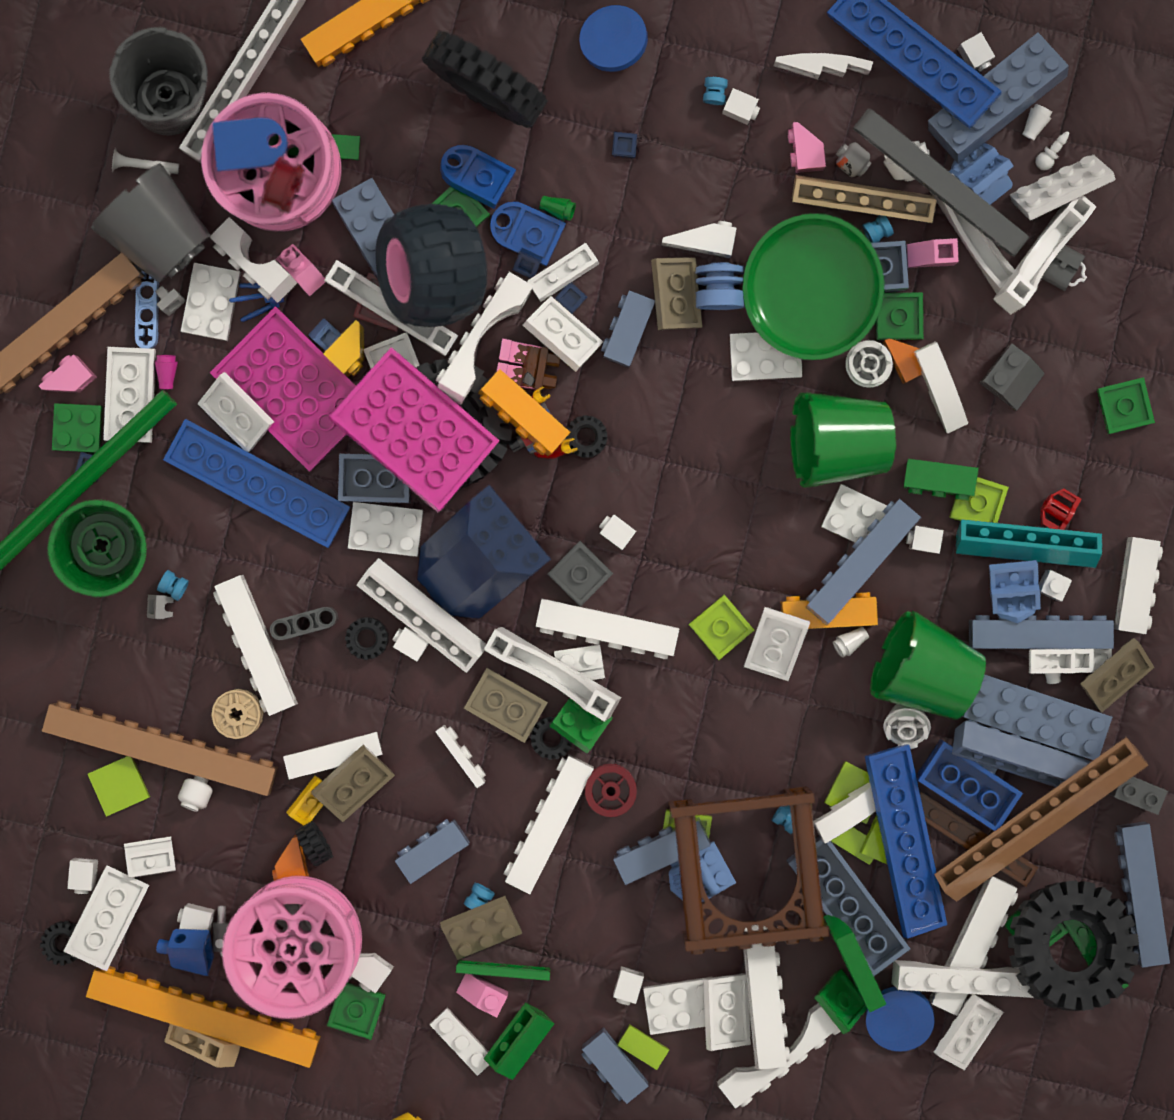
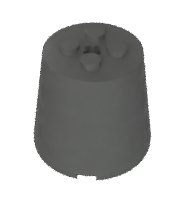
[110,27,207,135]
[91,163,211,283]

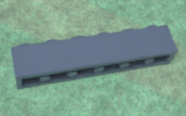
[806,499,921,626]
[969,615,1114,649]
[952,721,1092,787]
[1115,822,1170,968]

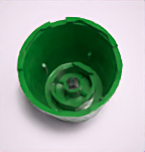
[790,393,896,488]
[48,500,147,597]
[870,610,986,720]

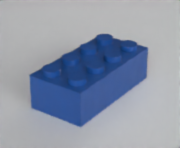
[916,739,1023,831]

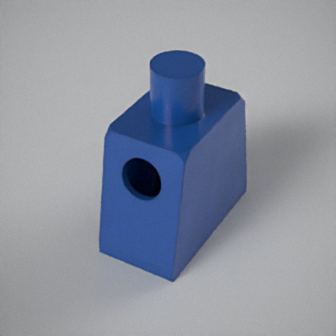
[156,929,214,976]

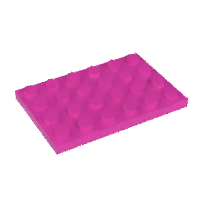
[210,306,356,472]
[329,347,499,512]

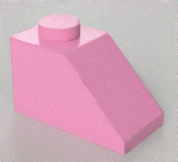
[456,974,508,1017]

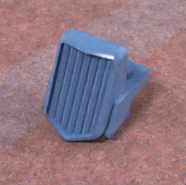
[949,143,1014,205]
[989,560,1040,623]
[669,842,736,902]

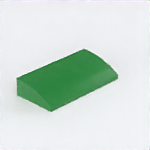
[824,915,887,1013]

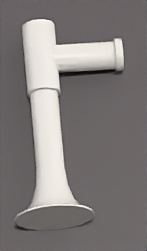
[112,148,179,175]

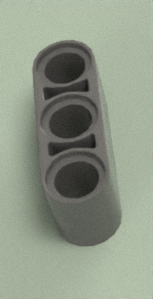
[270,607,338,640]

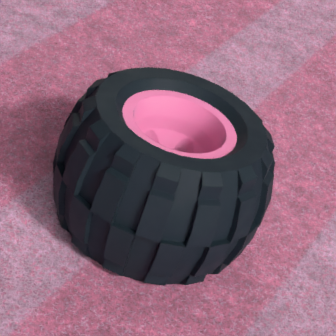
[375,204,487,327]

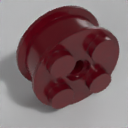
[261,156,305,215]
[585,764,637,817]

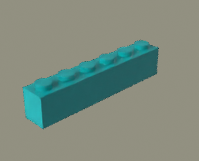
[956,519,1102,568]

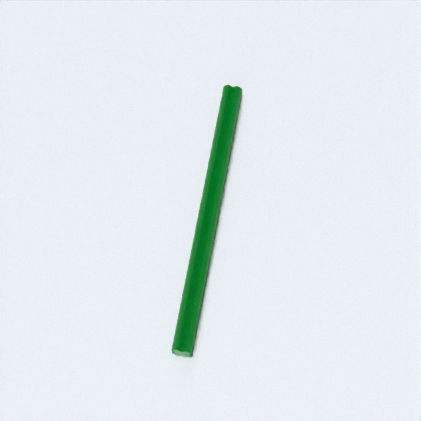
[0,390,177,571]

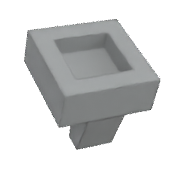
[155,286,186,316]
[147,595,174,619]

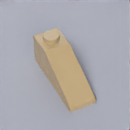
[164,1024,241,1068]

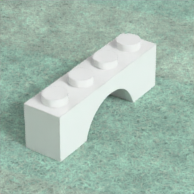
[210,217,297,303]

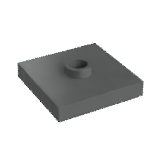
[548,541,613,607]

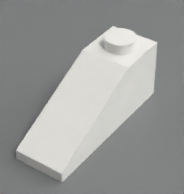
[662,221,736,258]

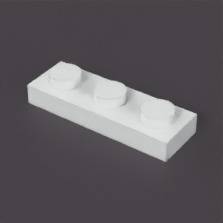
[527,243,599,302]
[435,725,486,788]
[430,1007,489,1076]

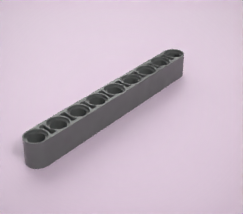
[853,108,1029,257]

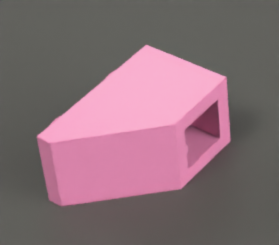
[788,122,826,173]
[906,239,959,268]
[276,244,325,296]
[39,355,97,393]

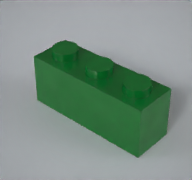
[904,459,978,501]
[484,1002,555,1080]

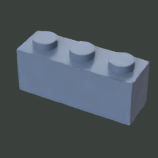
[601,291,655,368]
[395,819,470,884]
[582,1027,648,1104]

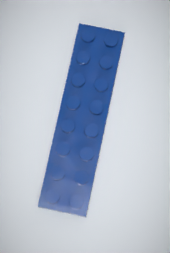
[827,0,1002,129]
[163,419,351,548]
[864,744,947,939]

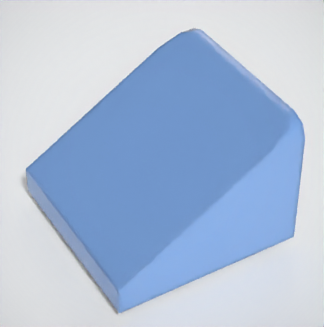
[309,319,342,351]

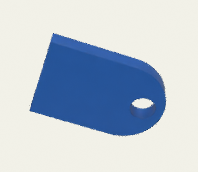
[212,117,288,172]
[440,145,516,209]
[490,202,566,267]

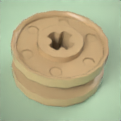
[211,689,264,739]

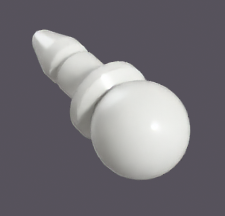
[1035,132,1069,170]

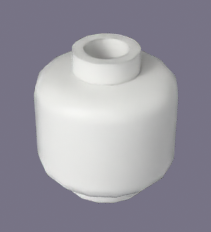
[178,776,213,812]

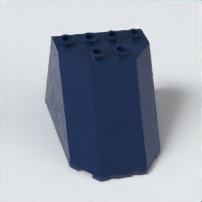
[417,485,552,619]

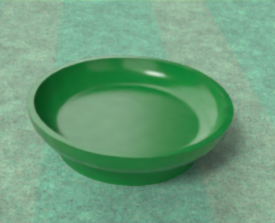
[743,214,885,360]

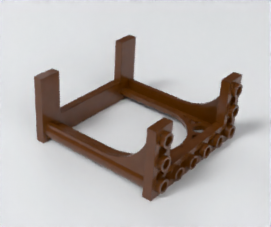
[668,787,829,954]

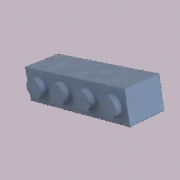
[613,817,711,885]

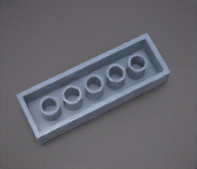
[928,33,1069,164]
[962,675,1112,760]
[786,835,910,976]

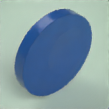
[579,5,648,72]
[866,987,934,1051]

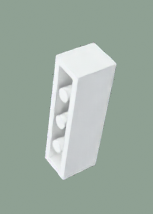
[1114,537,1163,634]

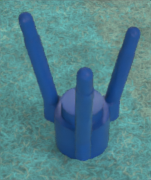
[229,283,284,322]

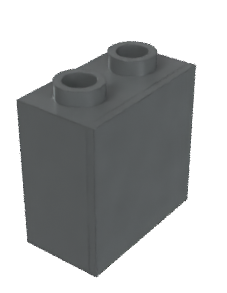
[1108,777,1168,815]

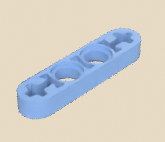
[135,268,159,349]

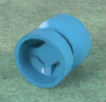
[703,77,728,105]
[862,215,894,243]
[157,570,189,601]
[772,805,793,834]
[463,882,495,909]

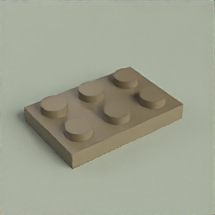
[651,258,702,330]
[1080,638,1155,713]
[464,668,548,743]
[311,744,395,822]
[440,896,522,960]

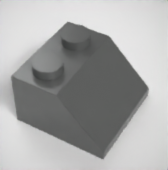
[979,344,1045,411]

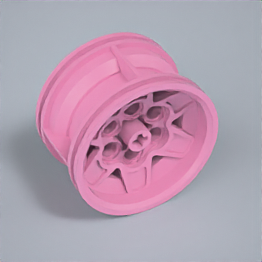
[202,93,342,232]
[223,876,362,1018]

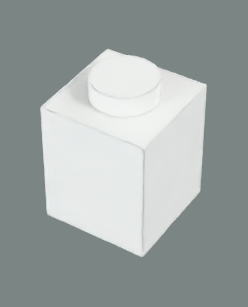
[957,32,995,73]
[722,88,760,125]
[599,515,636,550]
[906,526,944,554]
[1039,570,1072,601]
[392,626,429,661]
[68,858,98,894]
[177,903,215,931]
[613,966,644,1005]

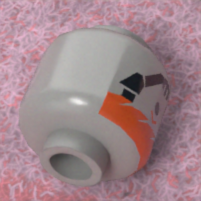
[836,142,871,177]

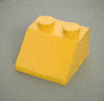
[323,320,364,377]

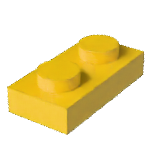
[286,776,323,826]

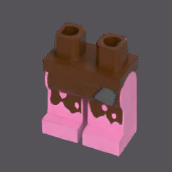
[497,339,561,391]

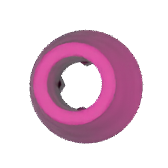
[154,355,178,389]

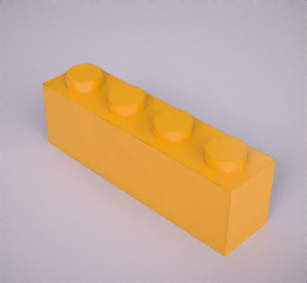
[478,369,570,456]
[781,592,878,629]

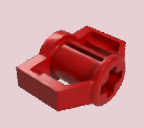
[1040,488,1082,530]

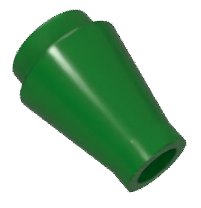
[540,195,576,221]

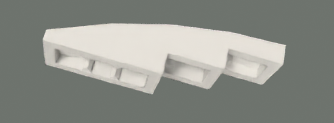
[774,53,873,80]
[914,342,968,434]
[1029,649,1112,673]
[283,732,382,779]
[813,782,876,844]

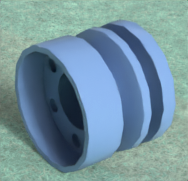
[696,263,745,310]

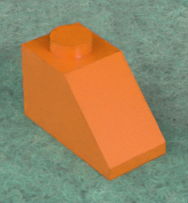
[882,339,922,384]
[272,835,309,881]

